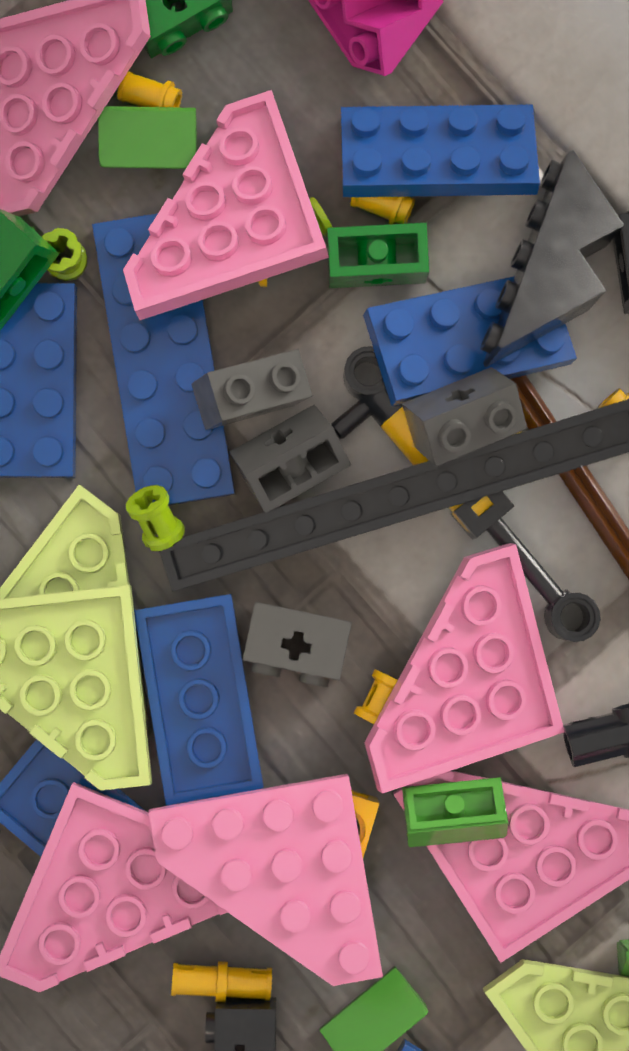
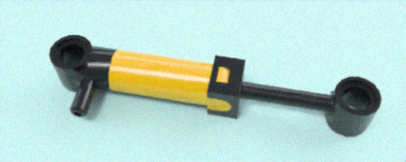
[331,346,601,642]

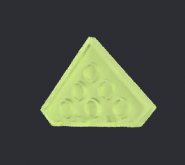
[0,485,148,721]
[0,585,152,791]
[483,959,629,1051]

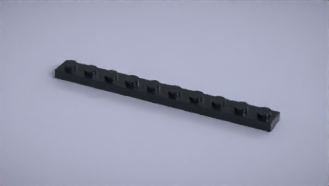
[159,399,629,592]

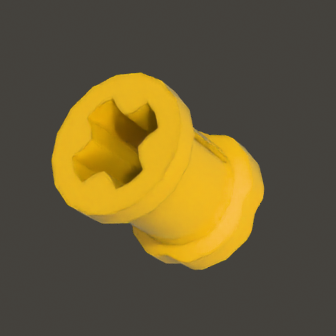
[354,669,398,724]

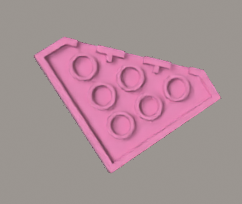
[0,0,151,216]
[123,90,329,320]
[364,543,565,794]
[393,770,629,963]
[148,774,383,986]
[0,782,227,993]

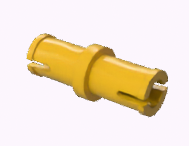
[171,961,272,1002]

